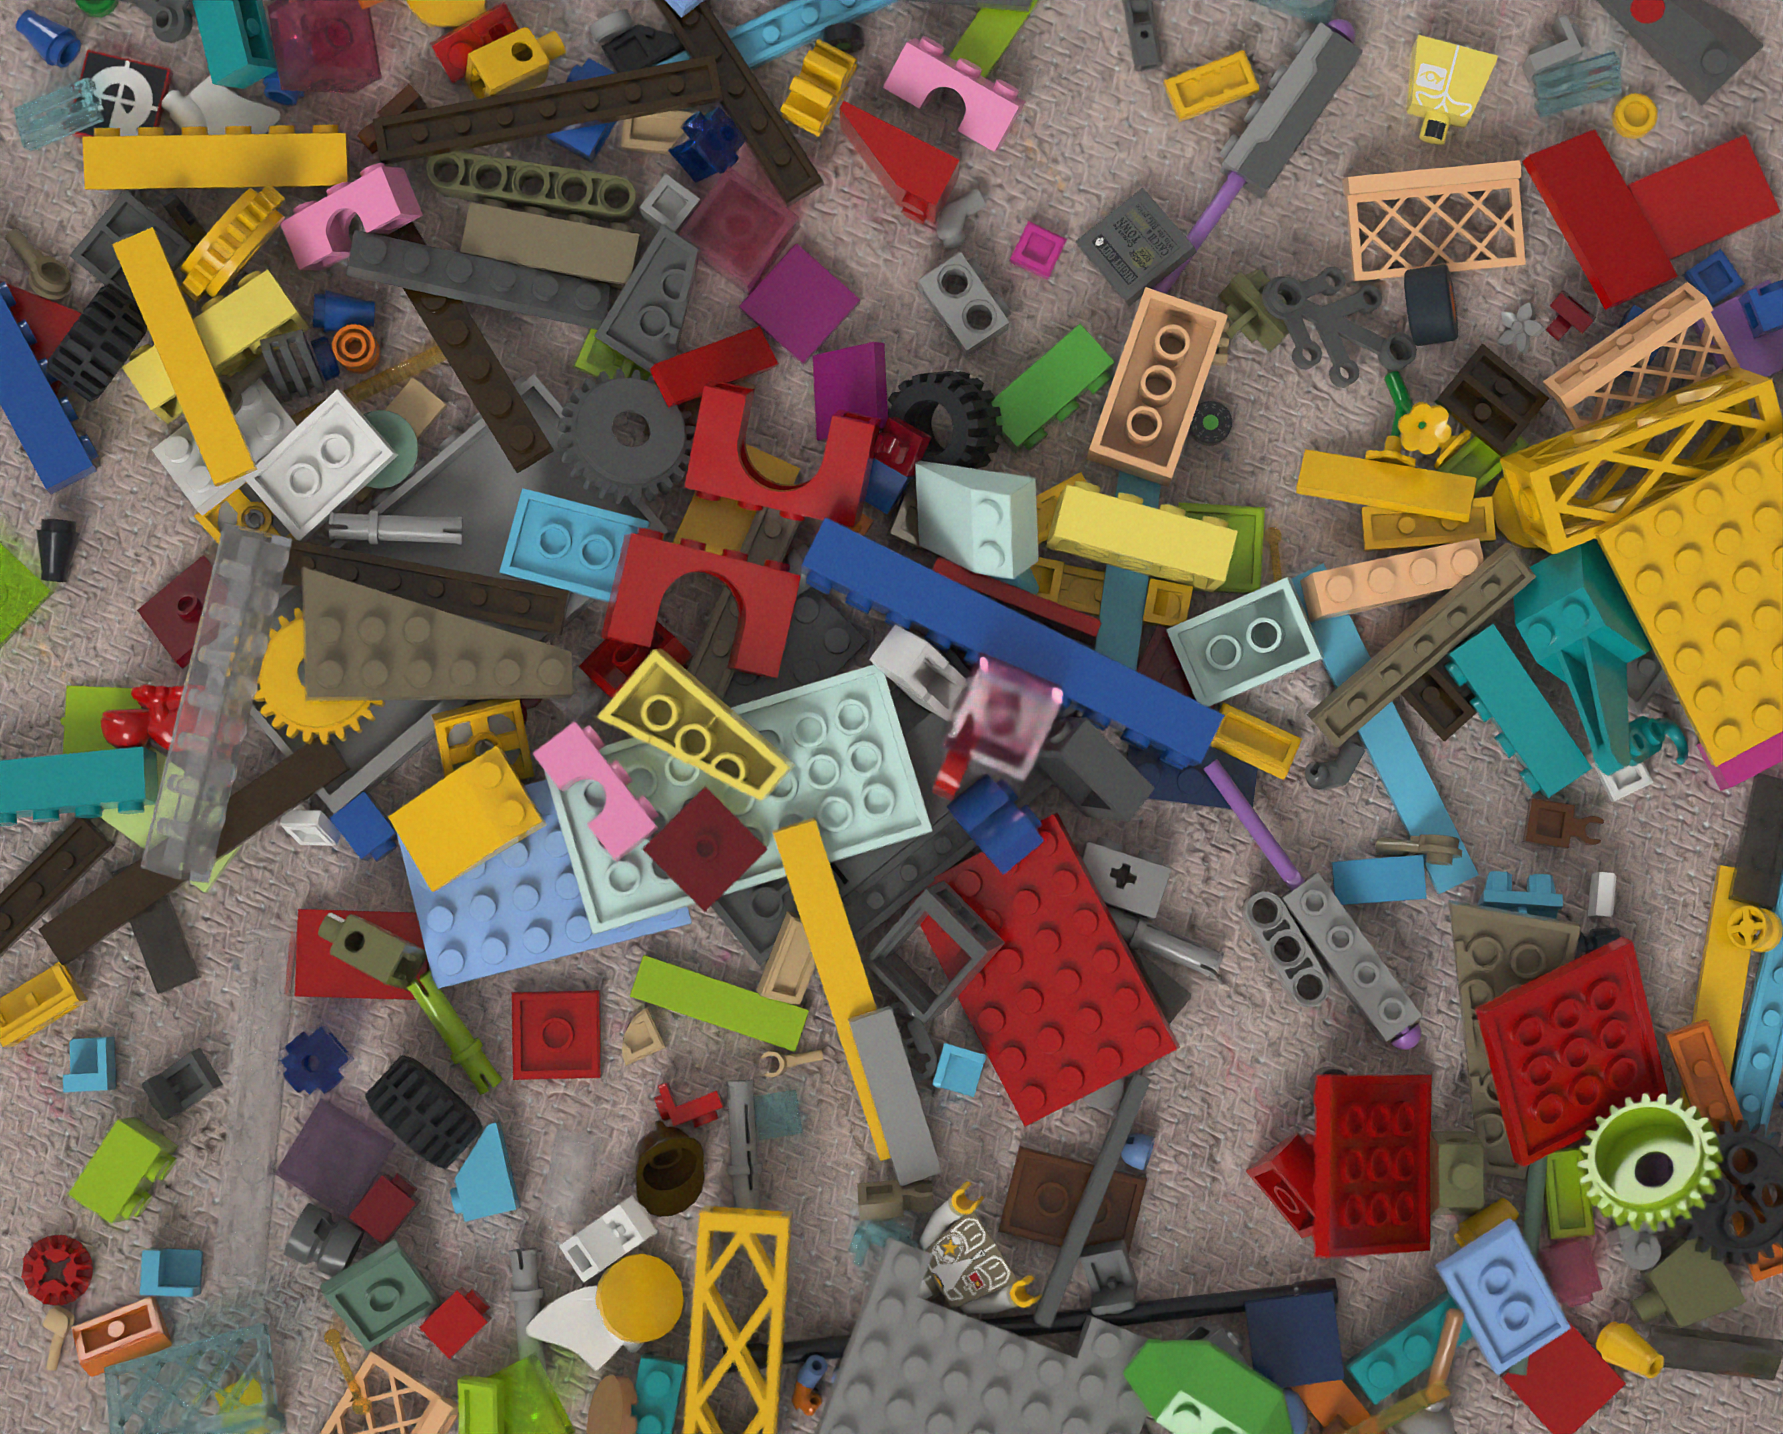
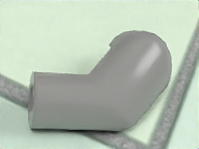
[936,188,986,249]

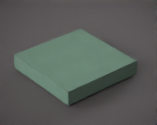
[320,1239,442,1351]

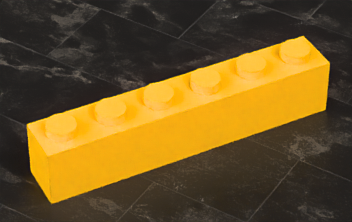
[82,125,350,190]

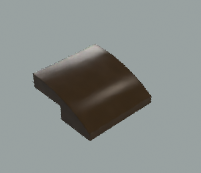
[1434,343,1549,457]
[1401,637,1477,742]

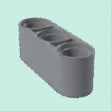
[1242,891,1330,1007]

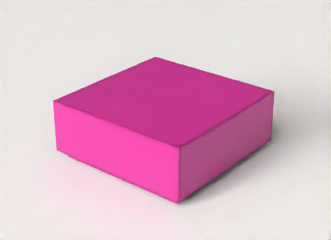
[1009,221,1067,280]

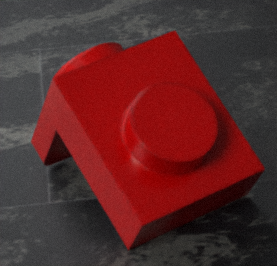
[654,1082,725,1128]

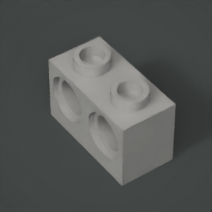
[917,251,1011,358]

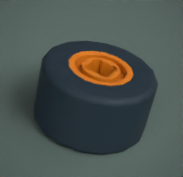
[1404,264,1458,346]

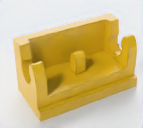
[0,962,88,1047]

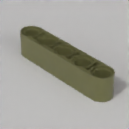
[426,151,638,223]

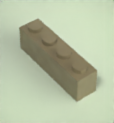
[460,198,643,291]

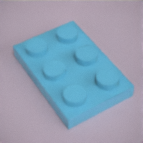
[499,488,650,602]

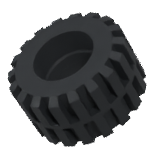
[46,283,148,402]
[888,371,1002,479]
[365,1055,483,1169]

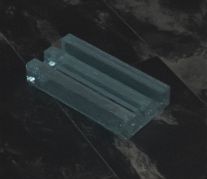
[1532,51,1622,117]
[14,77,104,152]

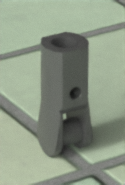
[1122,0,1163,72]

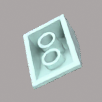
[915,461,1038,579]
[1166,577,1325,707]

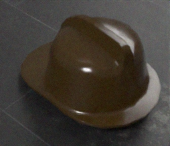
[635,1120,704,1217]

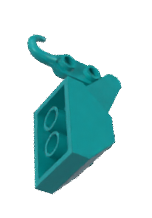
[1514,539,1689,776]

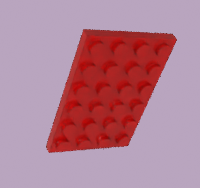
[908,812,1180,1127]

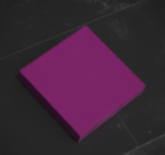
[739,243,861,365]
[812,342,888,442]

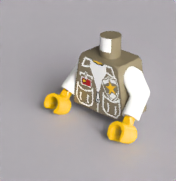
[917,1181,1042,1313]

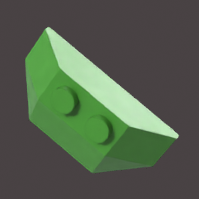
[1123,1339,1295,1434]

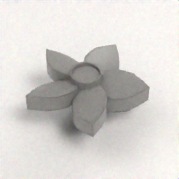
[1497,302,1546,354]

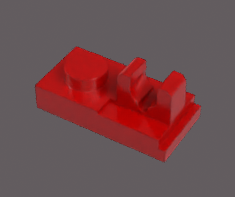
[429,2,519,84]

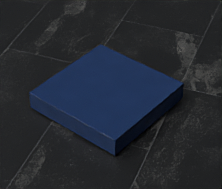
[1243,1289,1345,1388]

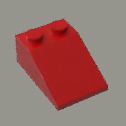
[839,100,960,224]

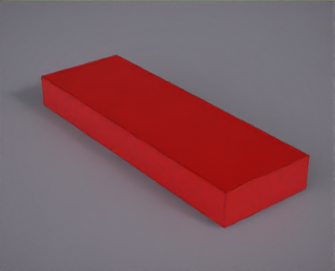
[649,326,778,408]

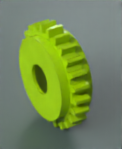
[1578,1094,1723,1231]

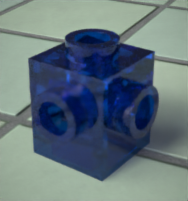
[668,107,747,183]
[280,1026,355,1095]

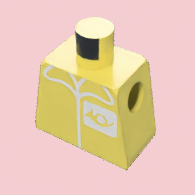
[1406,35,1498,145]

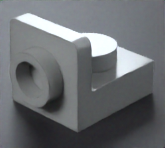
[1522,14,1584,83]

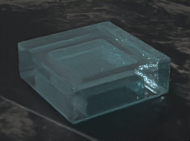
[754,1090,803,1140]

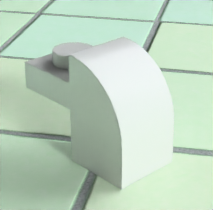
[559,1195,657,1283]

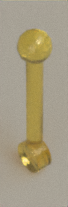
[1264,527,1282,583]
[324,1329,371,1415]

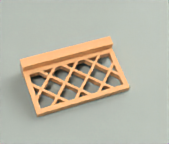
[1342,160,1526,282]
[1543,282,1741,468]
[320,1351,458,1434]

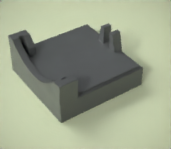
[69,190,195,301]

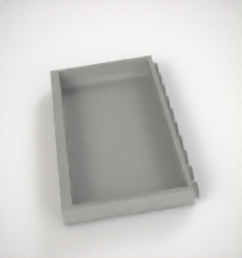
[200,374,670,814]

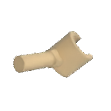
[760,1049,824,1077]
[43,1305,75,1371]

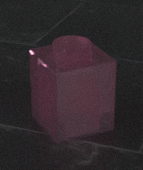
[1538,1236,1603,1307]

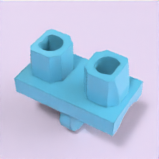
[1477,871,1563,919]

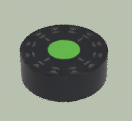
[821,23,865,54]
[1189,401,1232,446]

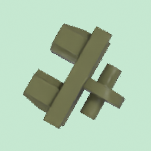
[1218,269,1289,353]

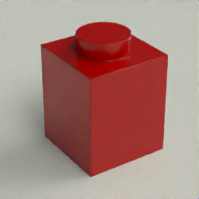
[419,1287,492,1359]

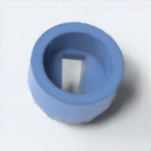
[1121,1133,1155,1171]

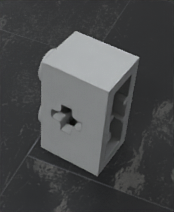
[1081,837,1172,920]

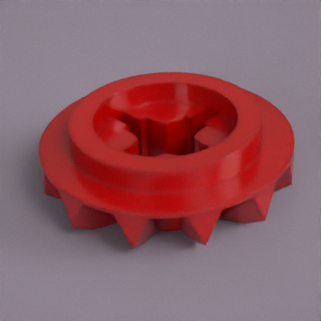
[21,1235,93,1306]

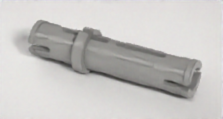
[329,510,463,545]
[1106,904,1224,979]
[726,1080,763,1209]
[509,1248,548,1384]

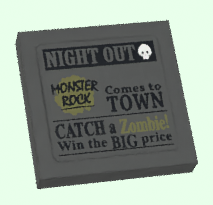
[1075,187,1197,306]

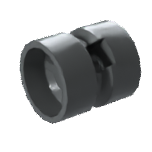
[284,1203,365,1277]

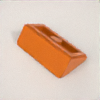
[71,1295,172,1377]

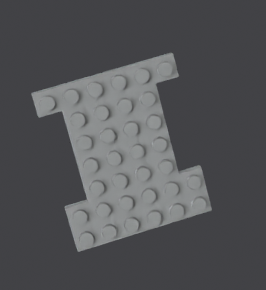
[814,1237,1149,1434]

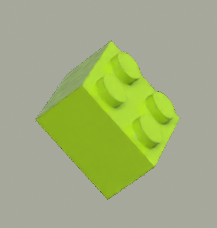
[67,1117,178,1224]

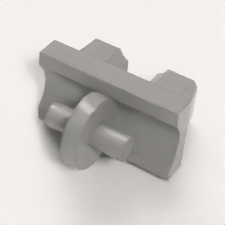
[1606,1215,1665,1270]

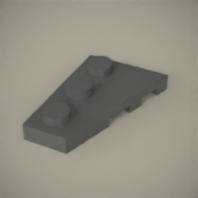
[595,225,701,373]

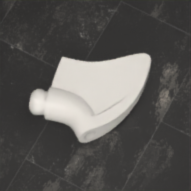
[161,75,281,135]
[525,1286,644,1371]

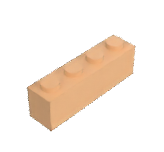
[1300,538,1484,622]

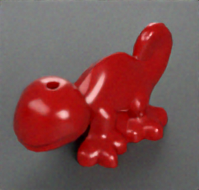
[100,684,237,760]

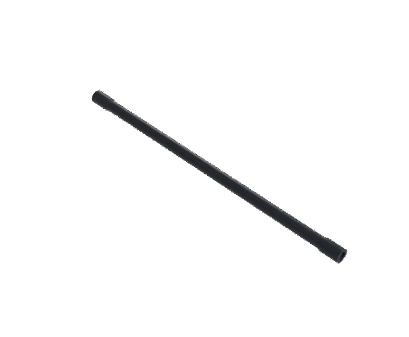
[723,1277,1338,1373]

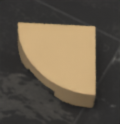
[622,1008,666,1066]

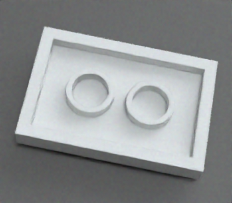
[152,377,297,516]
[242,389,398,542]

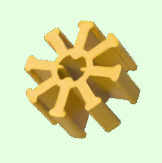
[780,39,858,137]

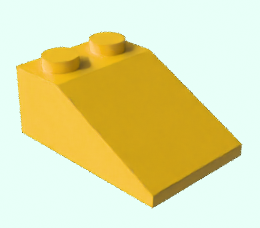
[388,745,547,893]

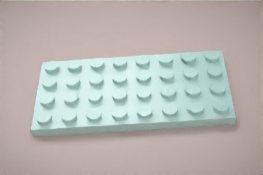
[544,665,932,935]

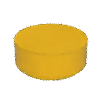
[1612,93,1658,139]

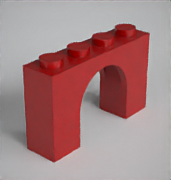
[684,380,882,528]
[600,527,801,679]

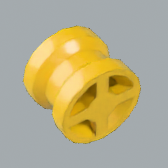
[1727,906,1783,952]

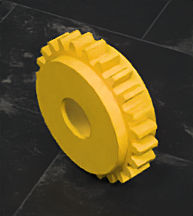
[180,184,285,303]
[249,607,385,745]

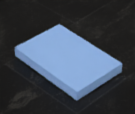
[1435,1218,1571,1375]

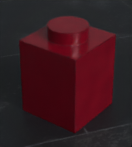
[349,1173,421,1245]

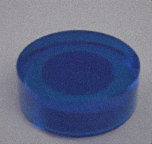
[310,336,341,382]

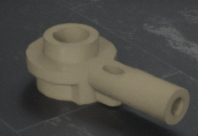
[5,228,71,300]
[219,353,269,415]
[1376,834,1463,866]

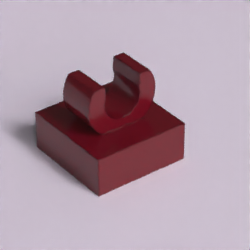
[1546,290,1596,341]
[873,417,931,477]

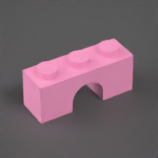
[883,36,1026,152]
[280,163,423,271]
[533,721,660,862]

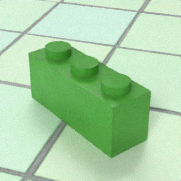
[991,323,1115,454]

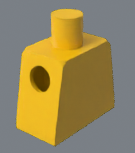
[465,27,566,99]

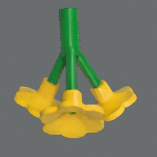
[1365,371,1472,470]

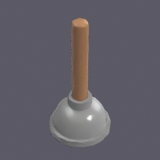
[1387,1308,1465,1434]

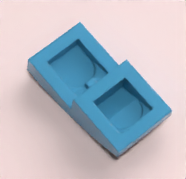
[1331,855,1427,905]

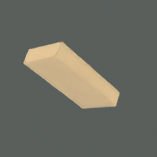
[621,110,711,159]
[756,911,816,1006]

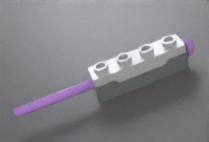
[1152,19,1363,294]
[1204,759,1422,1050]

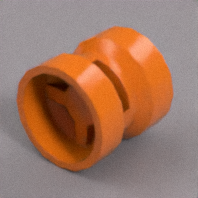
[332,324,381,374]

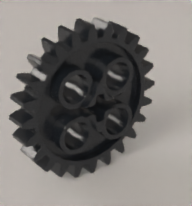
[1668,1120,1783,1265]

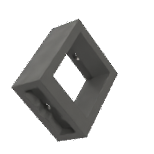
[1018,715,1155,822]
[864,881,1005,1024]

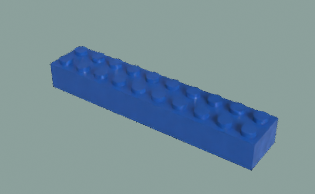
[801,517,1225,770]

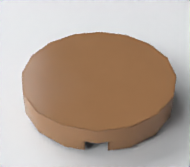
[586,1375,638,1434]

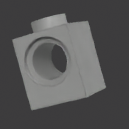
[639,173,703,236]

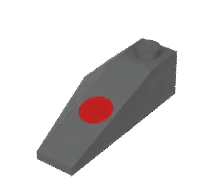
[1596,0,1764,106]

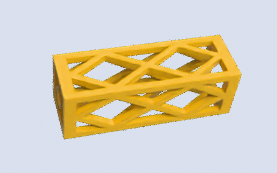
[1499,367,1783,554]
[683,1205,793,1434]

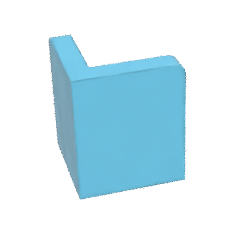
[63,1037,116,1092]
[932,1043,987,1097]
[140,1248,203,1297]

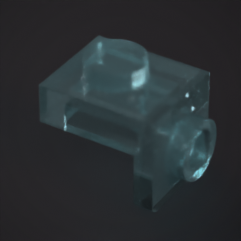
[848,1220,918,1267]

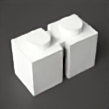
[869,624,973,721]

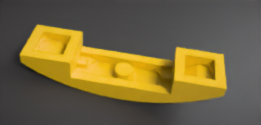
[1030,557,1193,628]

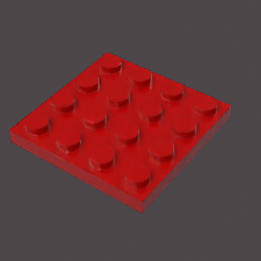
[1475,937,1669,1167]
[1312,1074,1432,1258]

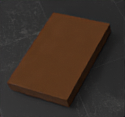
[998,1146,1147,1254]

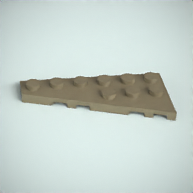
[302,567,573,701]
[1448,900,1581,1180]

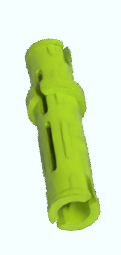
[406,971,503,1095]

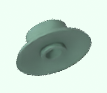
[363,410,418,488]

